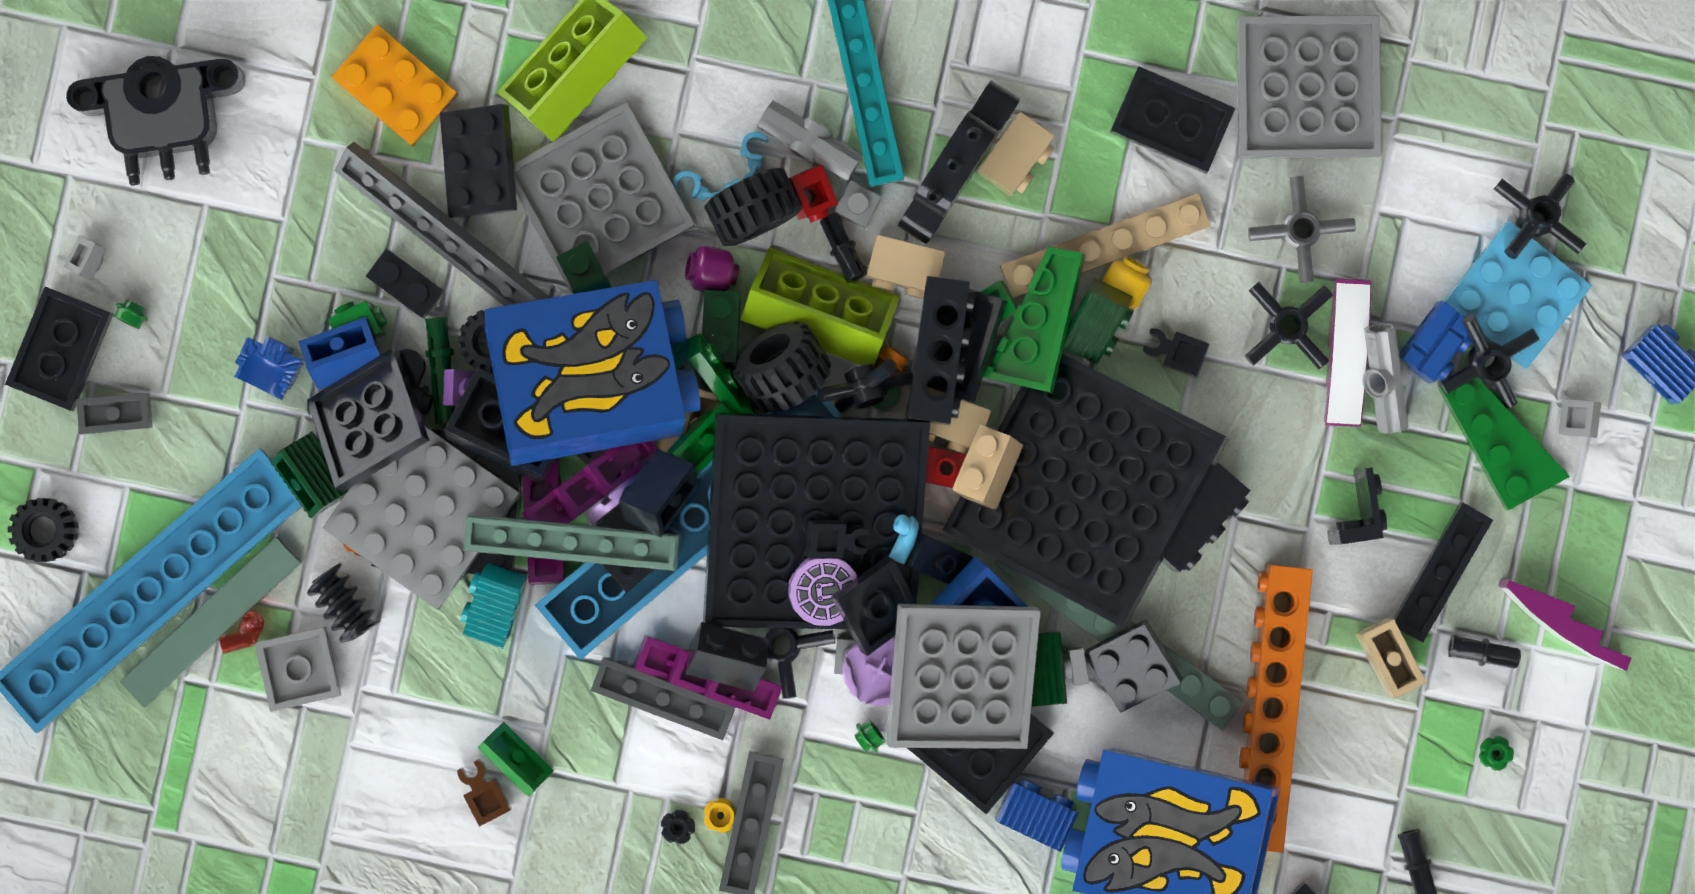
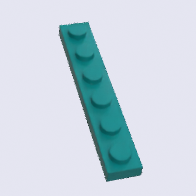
[827,0,904,188]

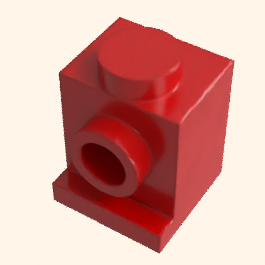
[789,165,838,223]
[926,446,966,488]

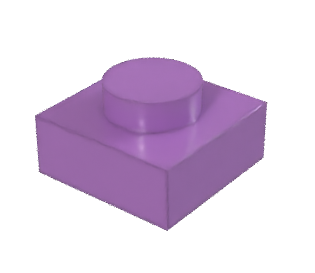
[443,369,475,406]

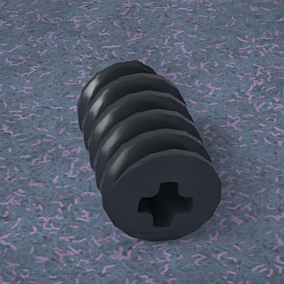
[307,563,381,643]

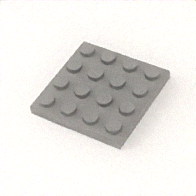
[1237,15,1381,159]
[514,102,695,294]
[322,426,521,610]
[886,604,1040,749]

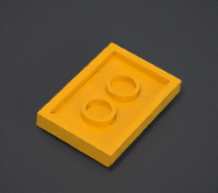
[331,24,459,147]

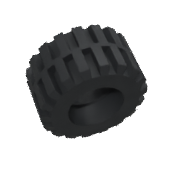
[704,168,802,246]
[733,322,831,414]

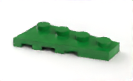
[983,246,1085,393]
[1438,377,1570,511]

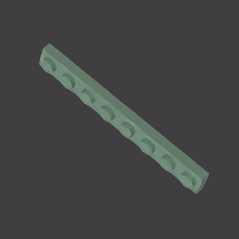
[994,560,1244,731]

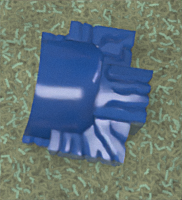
[234,336,305,400]

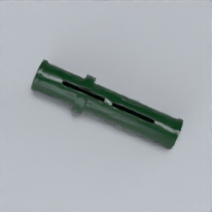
[425,317,456,424]

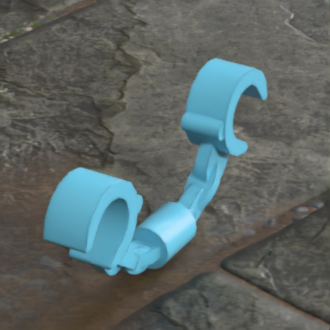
[673,132,768,201]

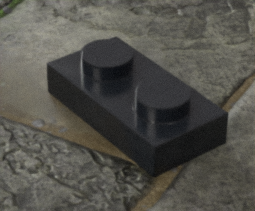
[365,248,444,319]

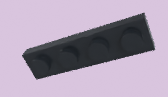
[1393,502,1493,642]

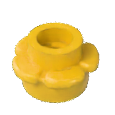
[704,798,737,833]

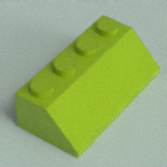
[497,0,648,142]
[741,247,900,365]

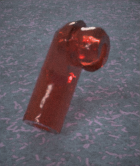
[219,610,264,654]

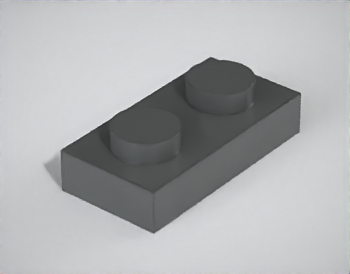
[76,392,153,435]

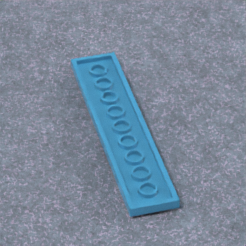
[0,448,302,733]

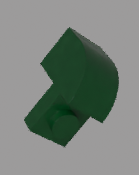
[556,241,612,294]

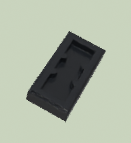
[905,532,974,584]

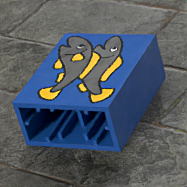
[485,280,700,466]
[1061,748,1281,894]

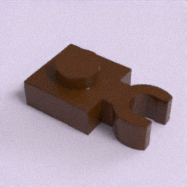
[457,759,512,827]

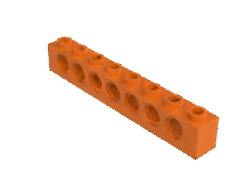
[1239,564,1313,853]

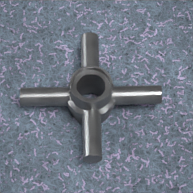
[1248,176,1356,283]

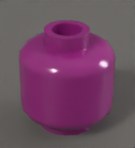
[685,246,739,292]

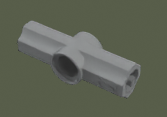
[757,100,863,182]
[1363,323,1410,434]

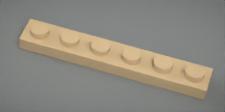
[1000,193,1211,298]

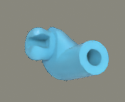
[889,514,919,564]

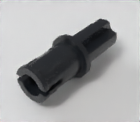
[820,213,867,283]
[1448,635,1521,669]
[1397,829,1437,894]

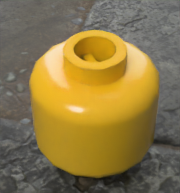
[1102,257,1152,309]

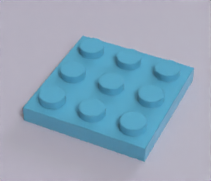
[1444,221,1592,369]

